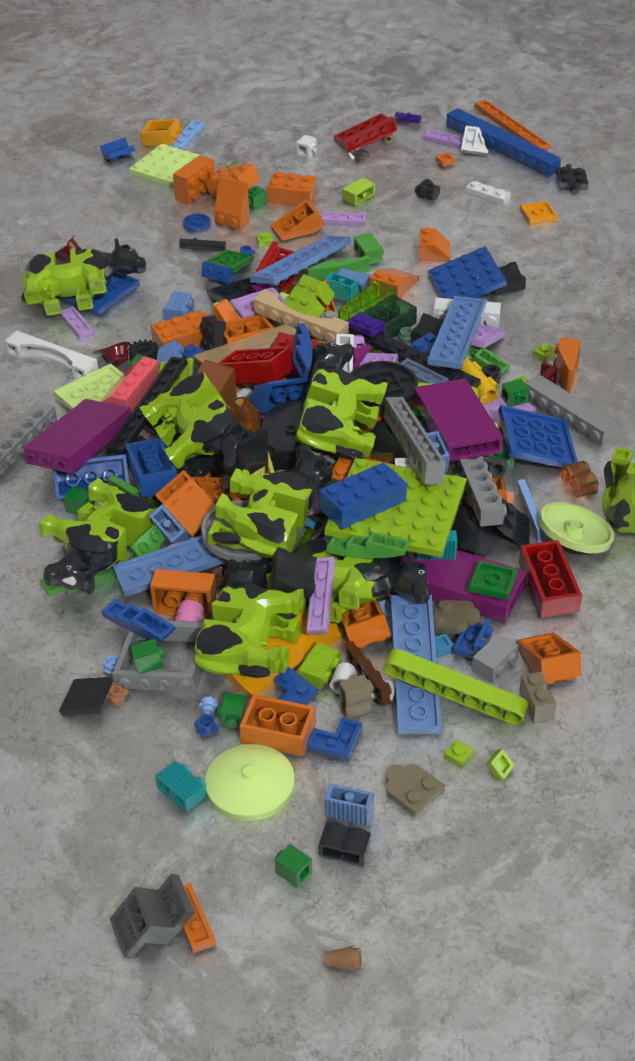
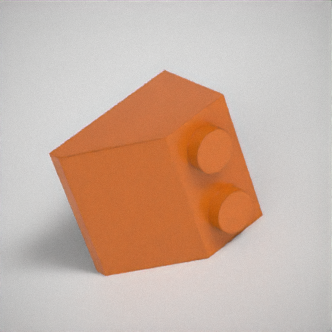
[419,227,450,261]

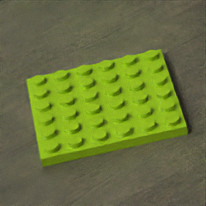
[325,458,467,558]

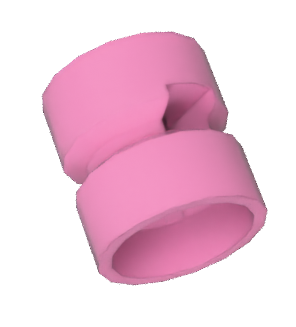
[175,600,204,622]

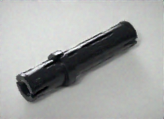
[179,238,226,251]

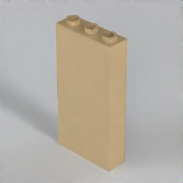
[193,324,296,371]

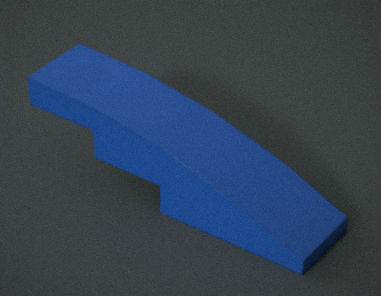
[292,323,312,382]
[102,599,176,642]

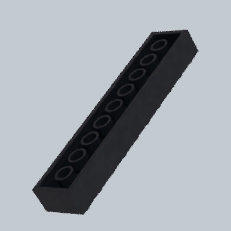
[370,420,500,556]

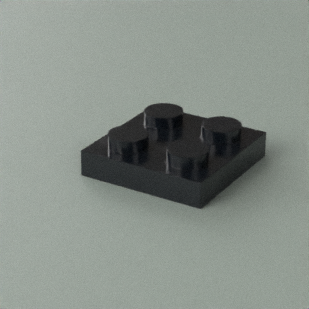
[497,498,530,545]

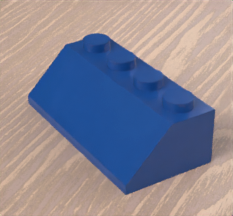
[251,377,310,413]
[53,454,130,500]

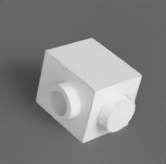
[296,135,318,158]

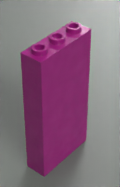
[414,378,503,462]
[23,399,131,474]
[399,550,528,623]

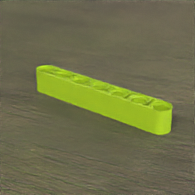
[383,649,529,725]

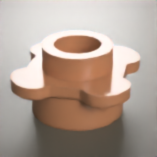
[106,683,129,705]

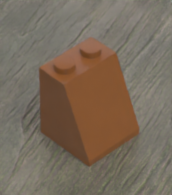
[196,360,237,407]

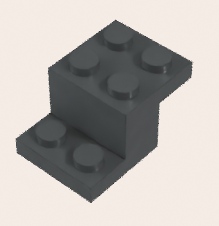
[110,874,195,959]

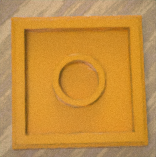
[519,201,558,225]

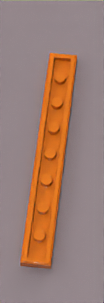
[474,100,550,150]

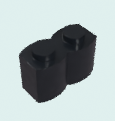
[318,822,371,866]

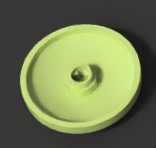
[538,502,615,554]
[205,744,295,821]

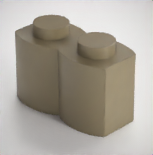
[339,675,373,720]

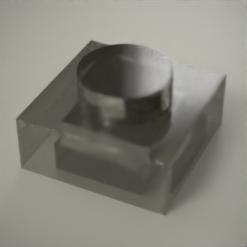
[349,147,369,162]
[221,474,231,495]

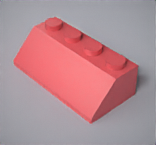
[100,357,159,412]

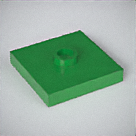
[468,561,518,600]

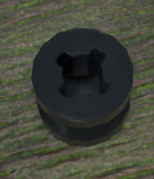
[484,364,501,384]

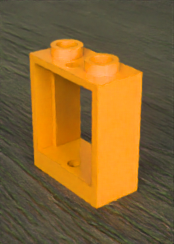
[139,118,183,146]

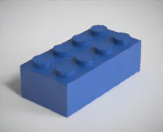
[125,438,177,497]
[319,462,407,530]

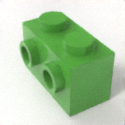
[354,233,384,264]

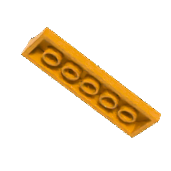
[225,608,345,699]

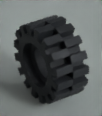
[128,339,158,362]

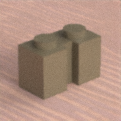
[520,671,556,724]

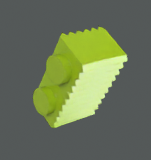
[342,177,375,206]
[298,642,342,690]

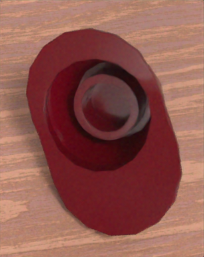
[55,235,82,261]
[93,342,130,366]

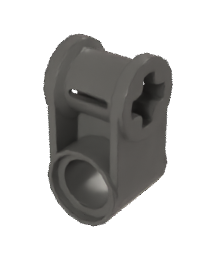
[483,455,508,478]

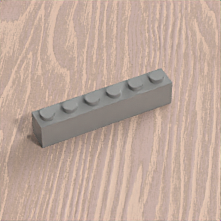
[525,374,618,446]

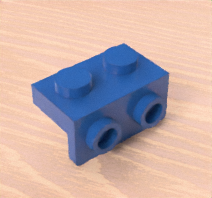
[100,138,135,161]
[201,261,238,284]
[453,618,493,659]

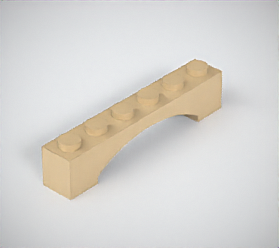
[253,289,349,342]

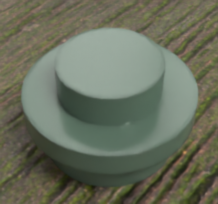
[398,327,413,342]

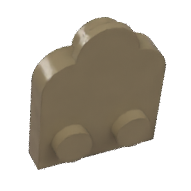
[433,600,480,634]
[386,764,445,817]

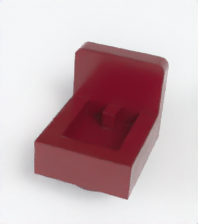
[540,362,558,384]

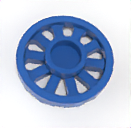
[183,213,211,232]

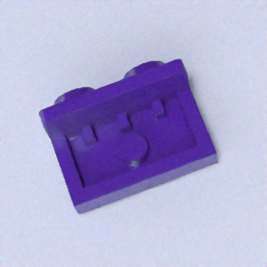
[347,312,386,337]

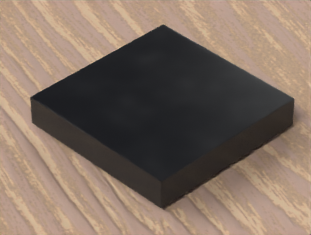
[237,428,269,475]
[59,677,113,716]

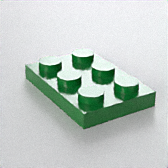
[207,249,254,275]

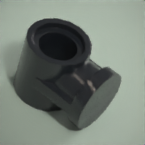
[415,179,440,200]

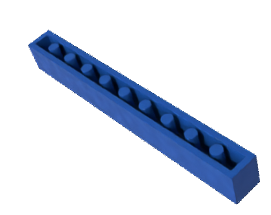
[446,108,561,177]

